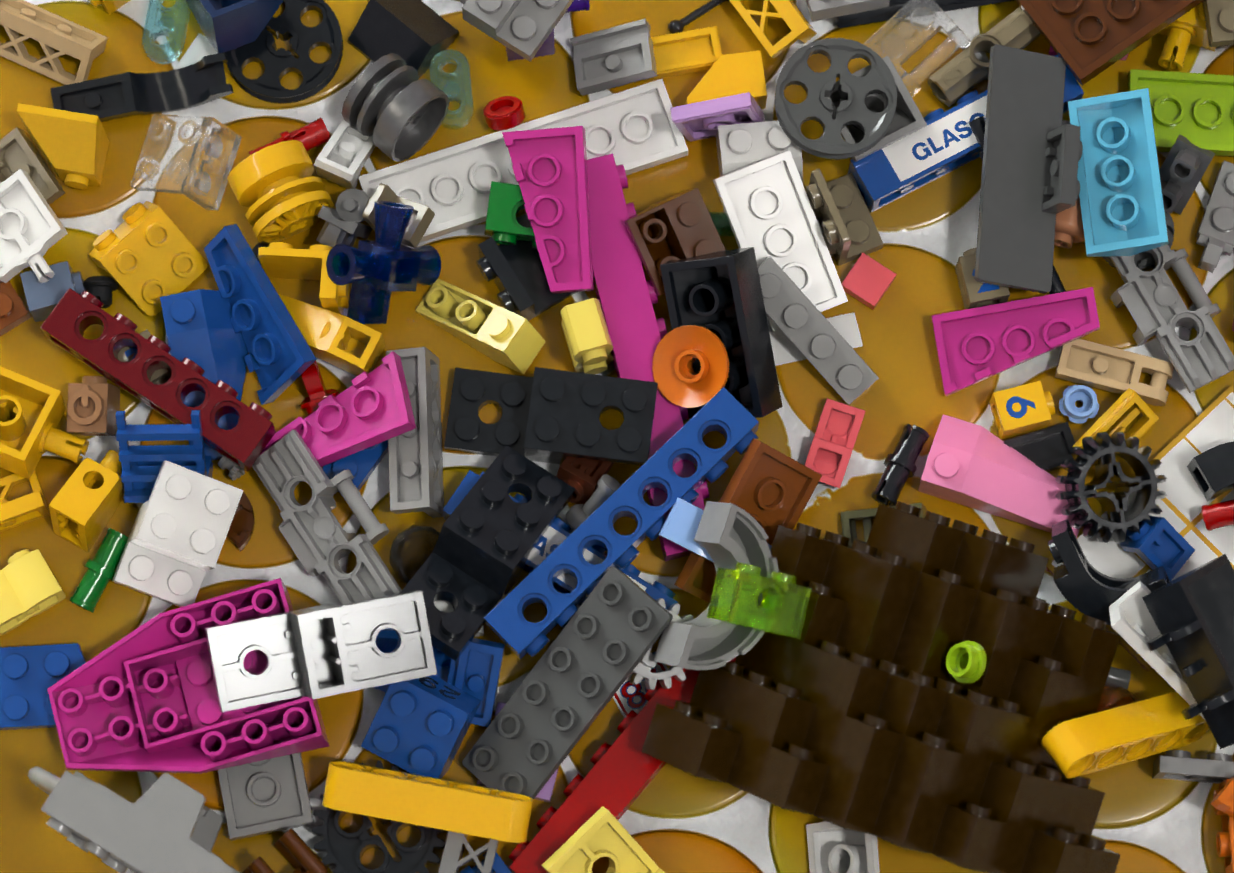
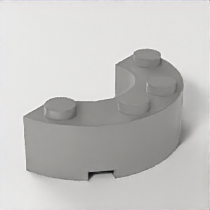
[653,501,779,670]

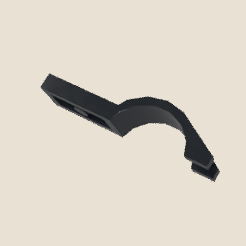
[50,52,233,122]

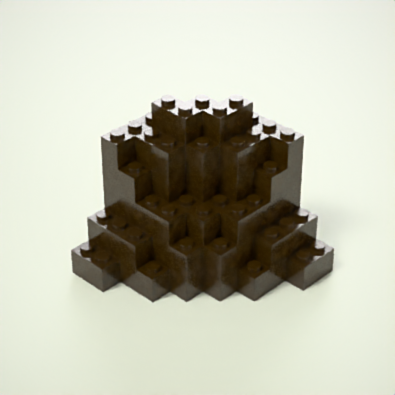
[642,501,1121,873]

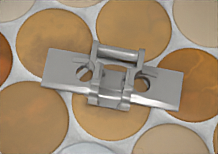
[1109,244,1234,393]
[252,429,402,605]

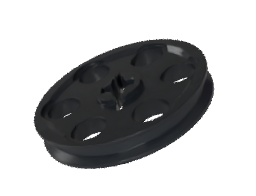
[225,0,343,104]

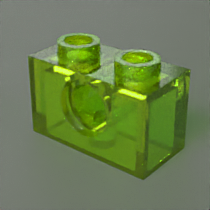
[707,562,811,639]

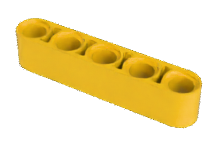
[1041,691,1210,779]
[322,761,533,843]

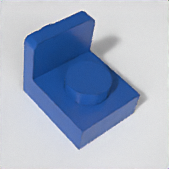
[1120,516,1195,581]

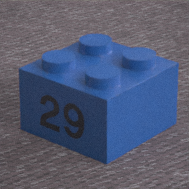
[361,675,481,779]

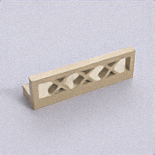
[0,0,108,85]

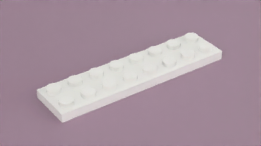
[358,79,688,254]

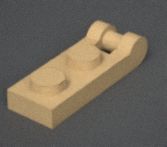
[1055,338,1174,406]

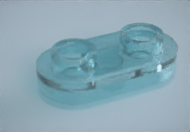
[142,0,191,64]
[430,49,474,130]

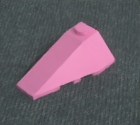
[919,414,1088,538]

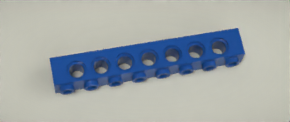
[484,387,759,660]

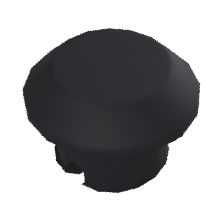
[83,276,119,308]

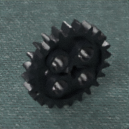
[311,760,447,873]

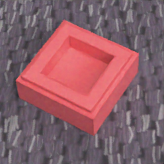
[841,253,896,310]

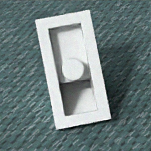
[314,119,376,189]

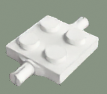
[0,169,68,283]

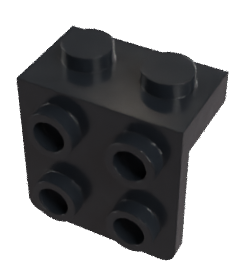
[476,226,577,321]

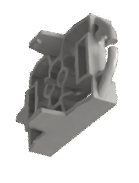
[28,766,240,873]

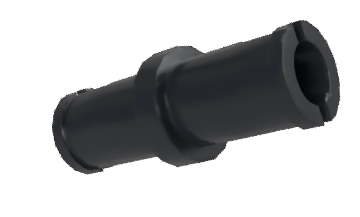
[871,424,929,506]

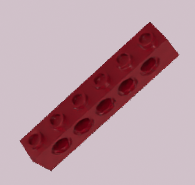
[40,288,276,472]

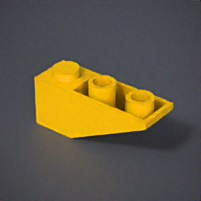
[278,294,385,376]

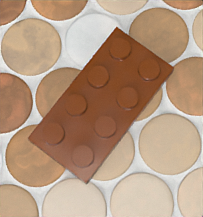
[674,438,822,603]

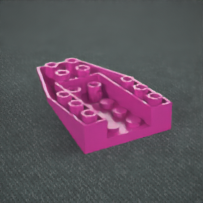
[47,578,329,773]

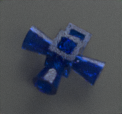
[326,201,441,324]

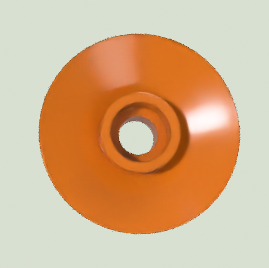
[652,325,729,408]

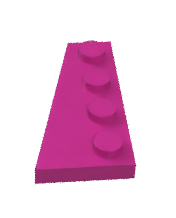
[502,126,594,294]
[931,287,1100,396]
[259,351,416,467]

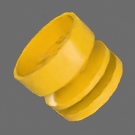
[227,140,334,243]

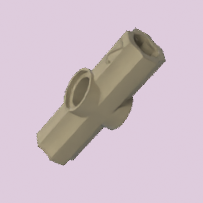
[927,7,1041,107]

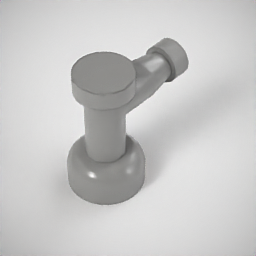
[566,474,621,530]

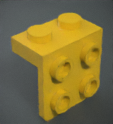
[87,201,207,317]
[258,242,352,315]

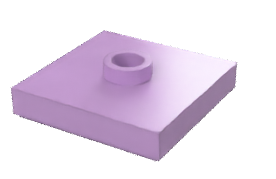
[670,92,765,142]

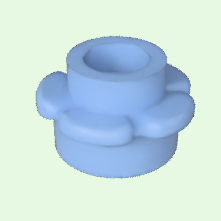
[1059,385,1099,424]

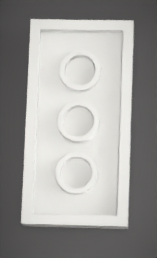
[713,150,848,331]

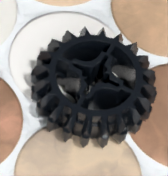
[1055,432,1167,543]

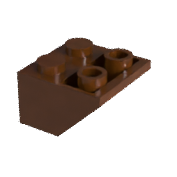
[624,188,725,296]

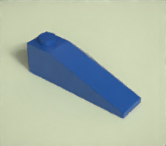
[160,289,248,461]

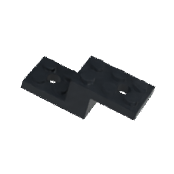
[444,367,658,466]
[400,445,575,661]

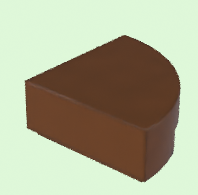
[227,492,255,552]

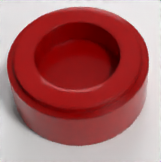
[483,96,525,130]

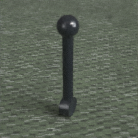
[668,0,730,34]

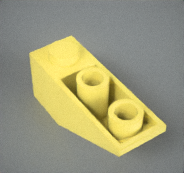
[415,278,546,375]

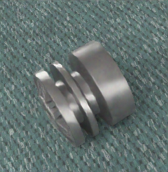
[342,53,450,162]

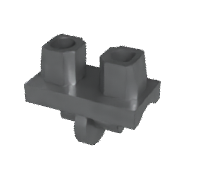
[1160,134,1215,215]
[316,188,372,254]

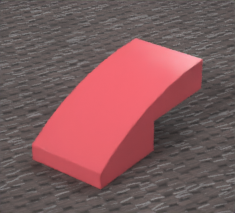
[805,398,866,488]

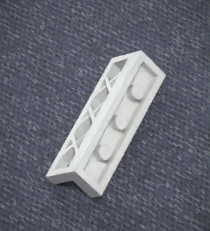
[1109,581,1205,719]

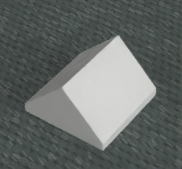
[806,821,880,873]

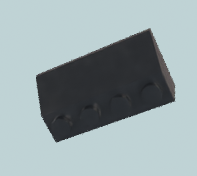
[660,247,783,420]

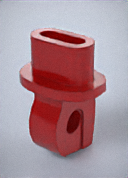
[299,360,340,416]

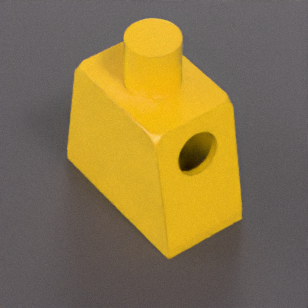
[49,450,124,553]

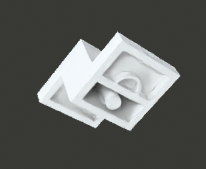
[112,460,244,607]

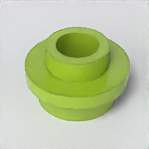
[946,640,987,684]

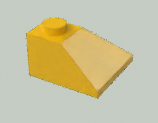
[17,103,110,189]

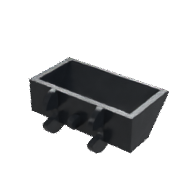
[1142,554,1234,749]

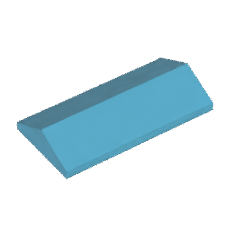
[1068,88,1169,257]

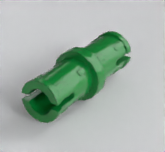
[69,528,129,613]

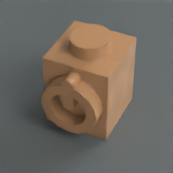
[67,376,120,436]

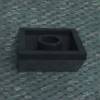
[348,0,460,80]

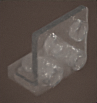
[130,114,242,210]

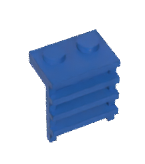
[115,410,213,503]

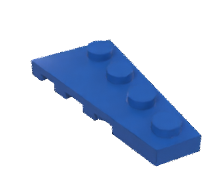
[204,224,316,405]

